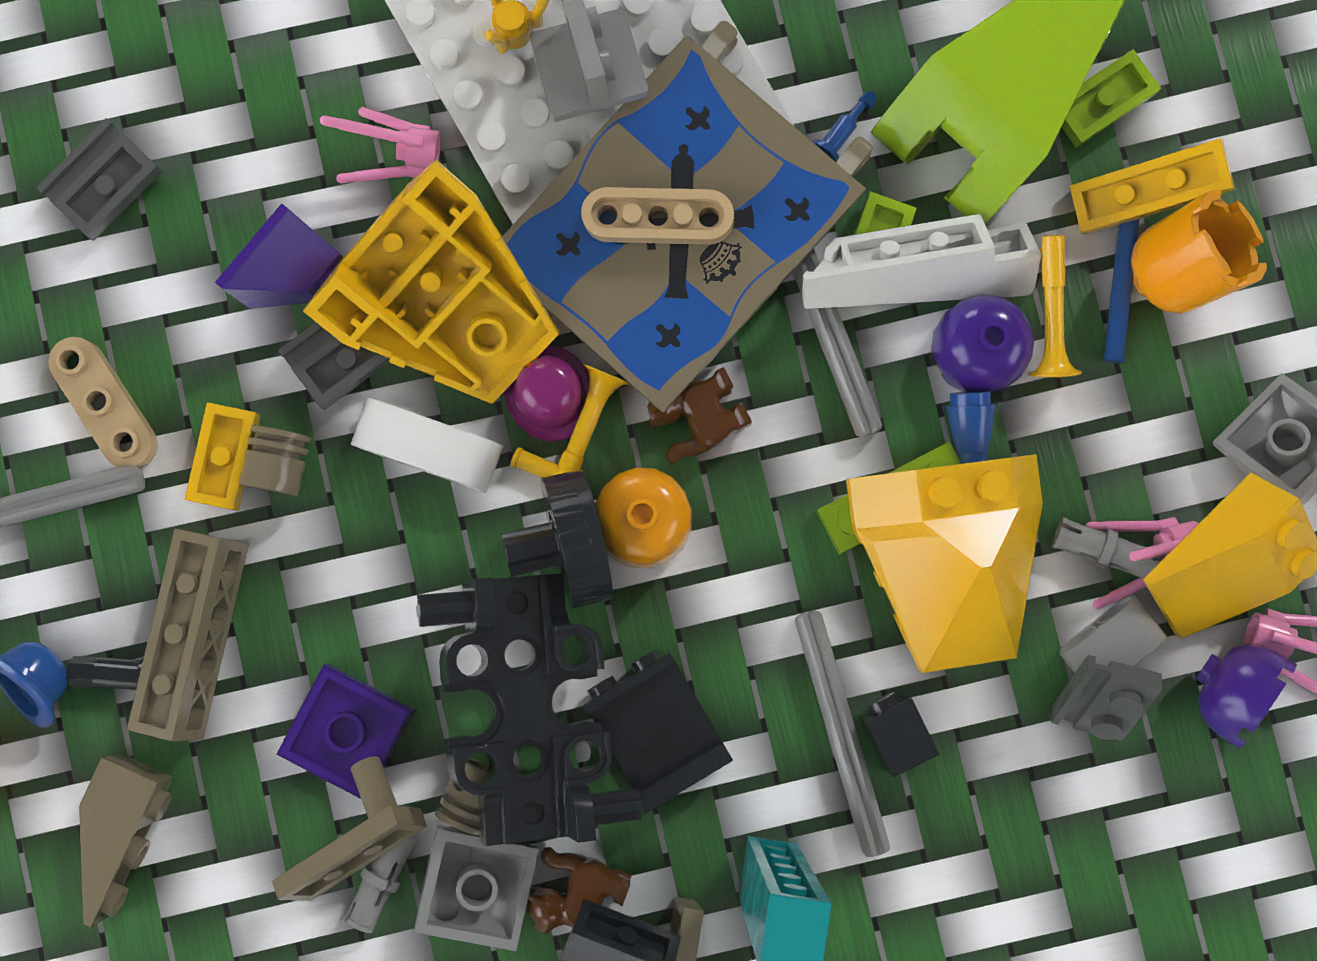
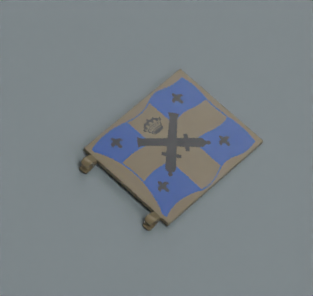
[502,21,873,413]

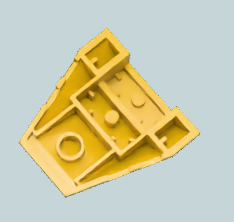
[303,159,559,404]
[846,454,1043,673]

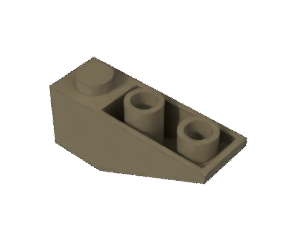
[79,753,174,928]

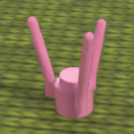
[320,107,441,183]
[1085,517,1198,609]
[1243,608,1317,694]

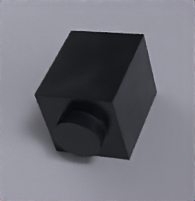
[859,692,940,777]

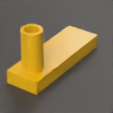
[1070,138,1235,235]

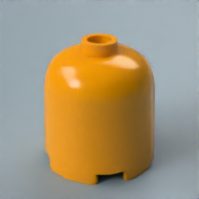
[1131,189,1267,314]
[595,467,692,568]

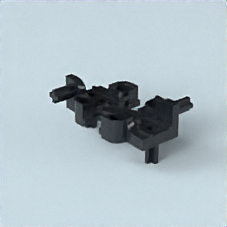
[416,573,643,846]

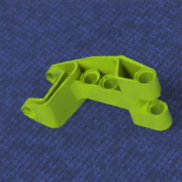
[871,0,1126,224]

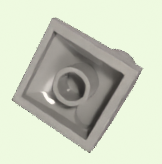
[1213,373,1317,505]
[414,825,539,951]

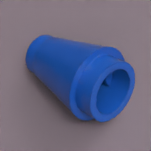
[945,391,996,463]

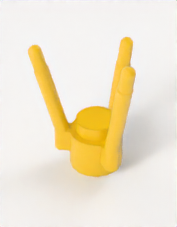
[484,0,550,54]

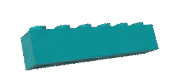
[739,836,832,961]

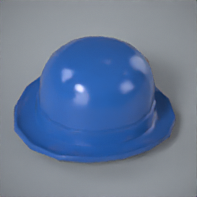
[0,642,68,728]

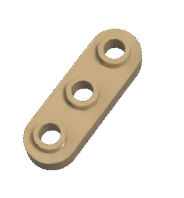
[581,187,734,244]
[48,337,158,468]

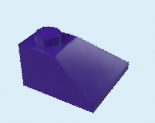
[214,203,343,309]

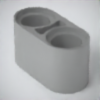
[1058,595,1166,673]

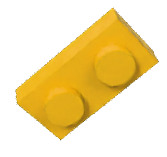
[184,402,261,511]

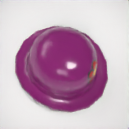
[503,345,589,442]

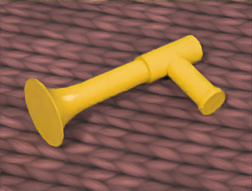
[1028,235,1082,377]
[510,364,630,478]

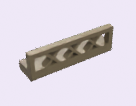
[127,528,249,741]

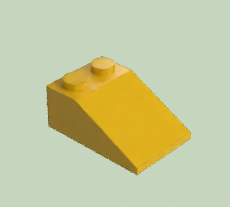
[1143,472,1317,639]

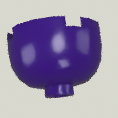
[931,295,1034,394]
[1195,644,1297,749]

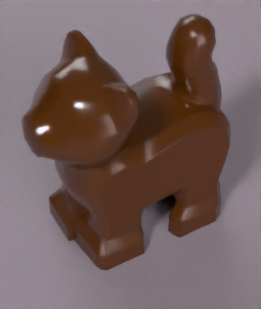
[647,367,752,464]
[527,847,631,934]

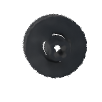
[501,469,613,609]

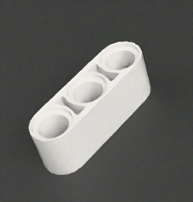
[350,398,503,493]

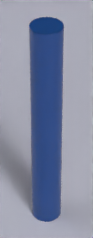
[1103,219,1140,364]

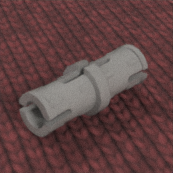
[1052,517,1161,579]
[343,835,418,933]

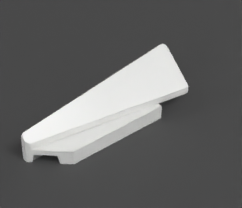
[802,214,1042,309]

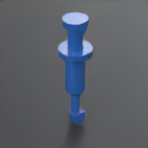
[812,91,876,162]

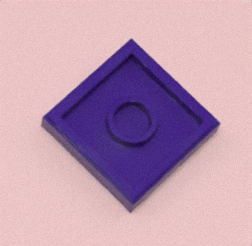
[276,663,415,799]

